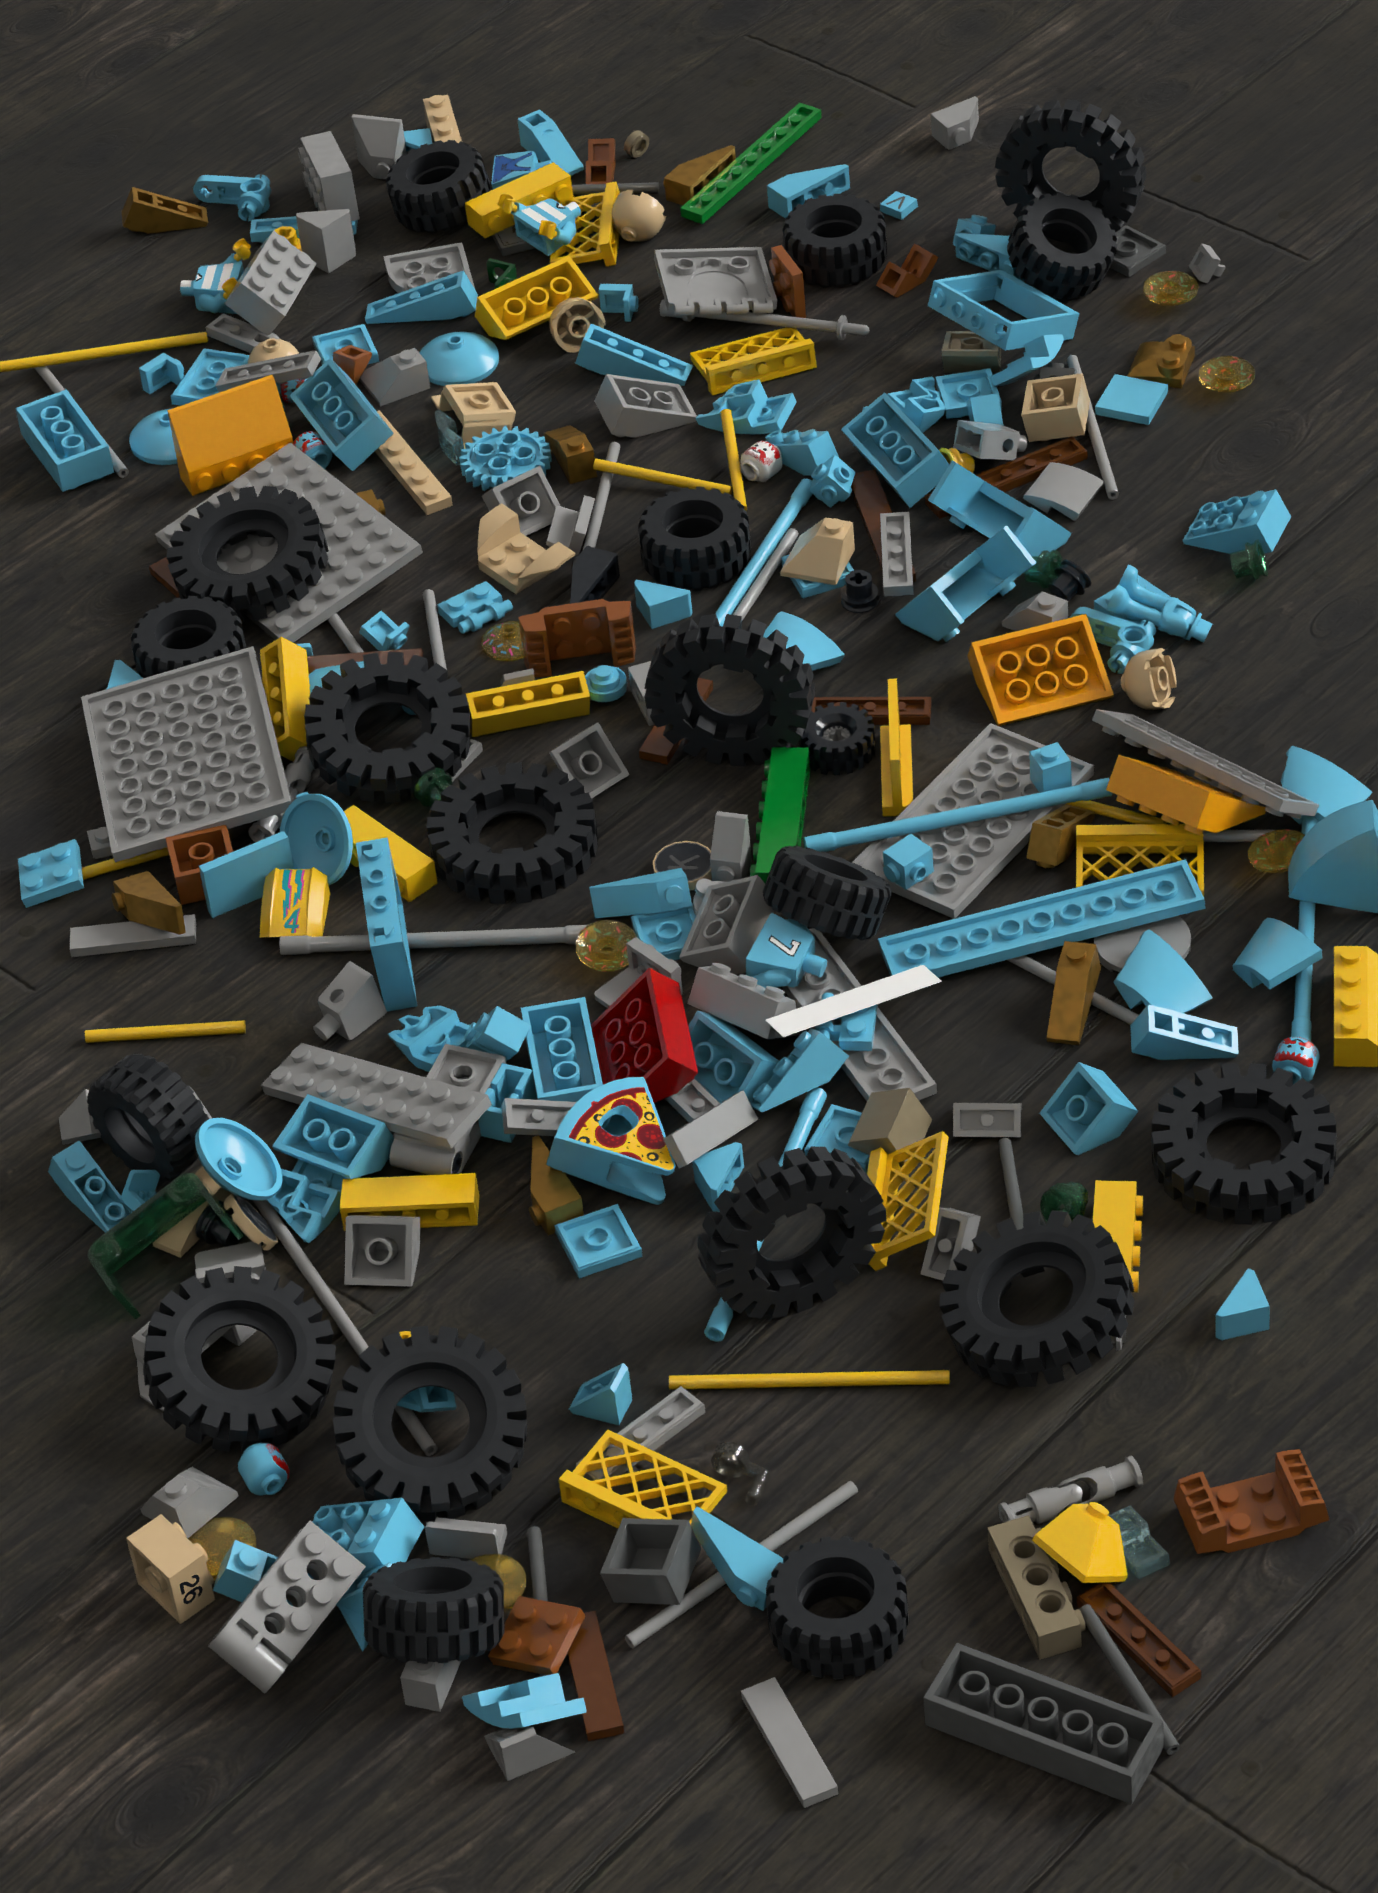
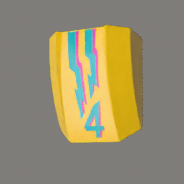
[260,867,330,938]

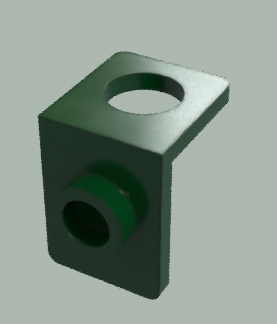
[486,258,517,289]

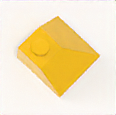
[1032,1502,1128,1583]

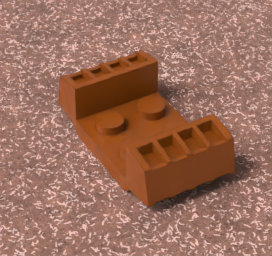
[518,599,636,677]
[1174,1449,1329,1554]

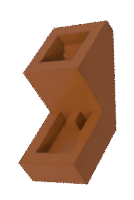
[586,138,615,184]
[876,243,939,298]
[333,345,372,385]

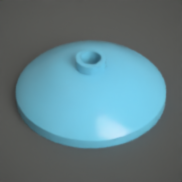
[419,331,499,386]
[129,408,178,465]
[280,794,353,885]
[195,1118,282,1200]

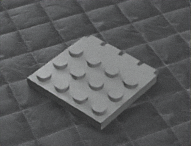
[654,247,777,316]

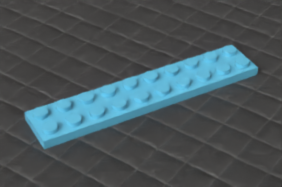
[878,859,1206,978]

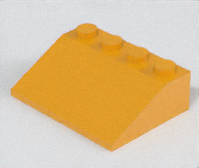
[167,375,293,496]
[967,614,1114,726]
[1106,755,1266,835]

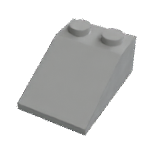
[594,374,697,438]

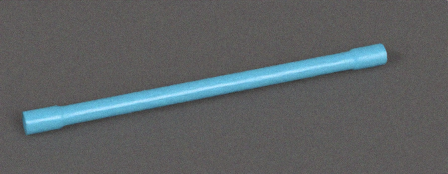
[715,479,813,627]
[803,778,1112,852]
[1291,816,1319,1041]
[704,1087,827,1342]

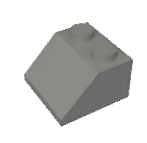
[344,1215,420,1286]

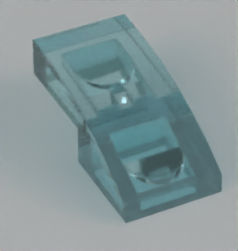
[435,409,464,466]
[1108,1505,1170,1579]

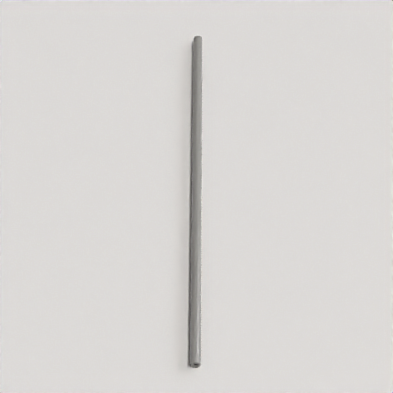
[191,1088,438,1456]

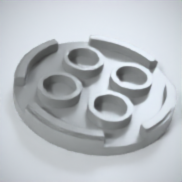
[1094,916,1191,972]

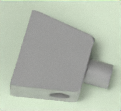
[953,420,1027,460]
[313,961,387,1041]

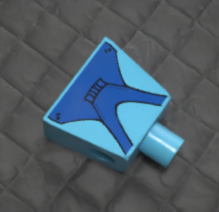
[491,151,552,189]

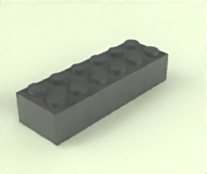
[923,1643,1164,1804]

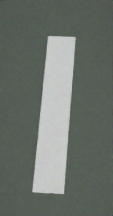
[765,965,942,1037]

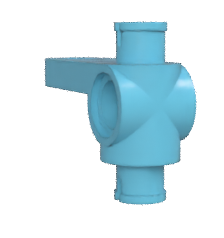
[193,174,271,221]
[1070,607,1156,674]

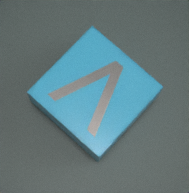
[880,191,918,220]

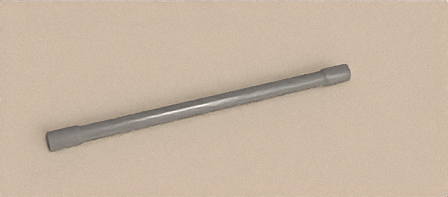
[279,924,596,955]

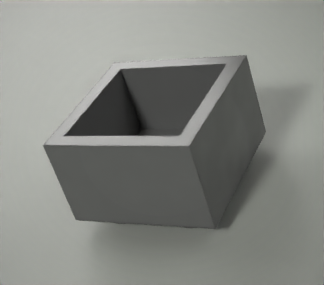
[600,1518,701,1605]

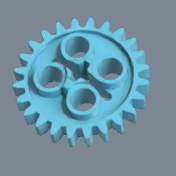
[459,426,552,491]

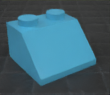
[1039,1062,1138,1155]

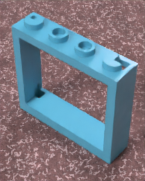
[928,270,1079,351]
[356,837,418,1012]

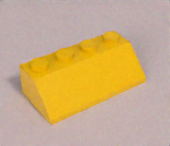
[475,256,598,340]
[1333,946,1378,1067]

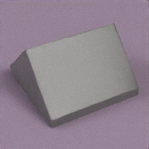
[296,209,356,273]

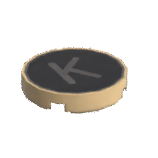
[653,841,712,890]
[224,1194,278,1250]

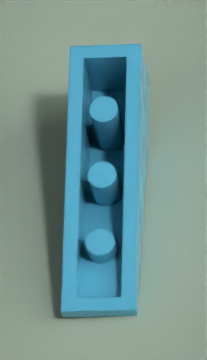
[365,270,478,324]
[575,324,693,386]

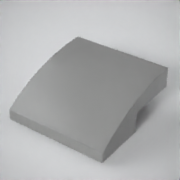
[1023,462,1104,521]

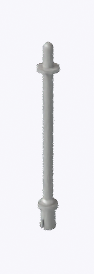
[660,299,870,340]

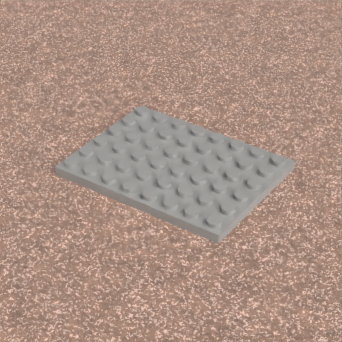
[155,442,423,643]
[81,646,292,862]

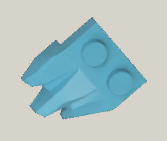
[388,1006,470,1072]

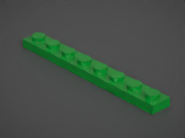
[680,102,822,224]

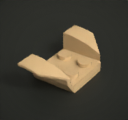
[431,382,516,449]
[477,503,576,594]

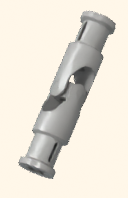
[248,746,314,842]
[998,1456,1143,1524]

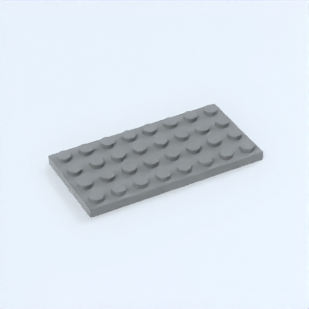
[852,723,1094,919]

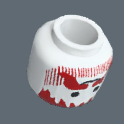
[740,440,783,482]

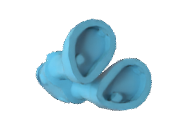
[1106,565,1213,643]

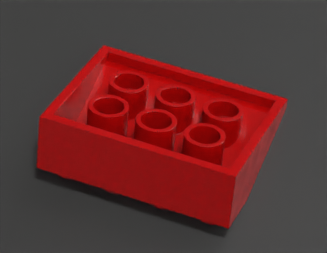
[591,968,698,1103]

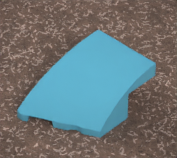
[991,334,1064,387]
[862,376,946,433]
[696,379,797,435]
[763,611,845,671]
[1281,746,1373,825]
[1233,917,1323,989]
[1114,929,1213,1014]
[267,1159,361,1243]
[462,1673,587,1729]

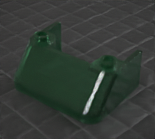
[88,1173,244,1319]

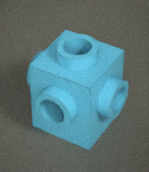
[809,455,856,507]

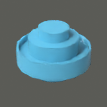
[585,665,627,702]

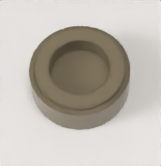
[624,130,649,158]

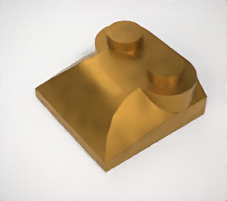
[1127,334,1195,389]

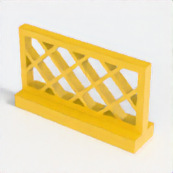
[550,182,620,267]
[690,327,817,395]
[880,678,913,817]
[1076,824,1204,897]
[867,1131,949,1271]
[559,1430,727,1528]

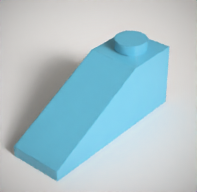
[767,164,850,218]
[589,868,692,918]
[1130,1005,1239,1060]
[691,1506,784,1611]

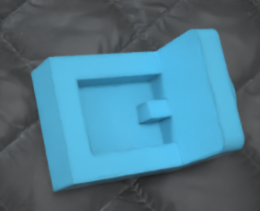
[953,215,996,246]
[599,284,638,322]
[139,353,184,394]
[359,611,410,651]
[120,1170,171,1221]

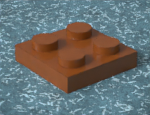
[769,245,806,318]
[488,1596,585,1675]

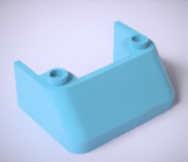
[928,460,1072,563]
[895,526,1036,642]

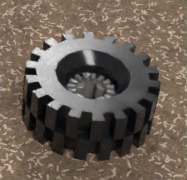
[799,702,876,775]

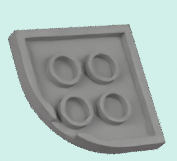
[383,242,475,293]

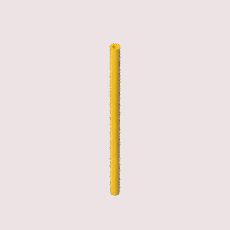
[0,332,208,373]
[669,1370,950,1390]

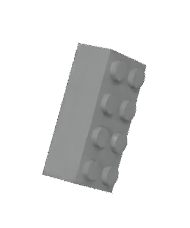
[298,131,360,221]
[224,230,317,335]

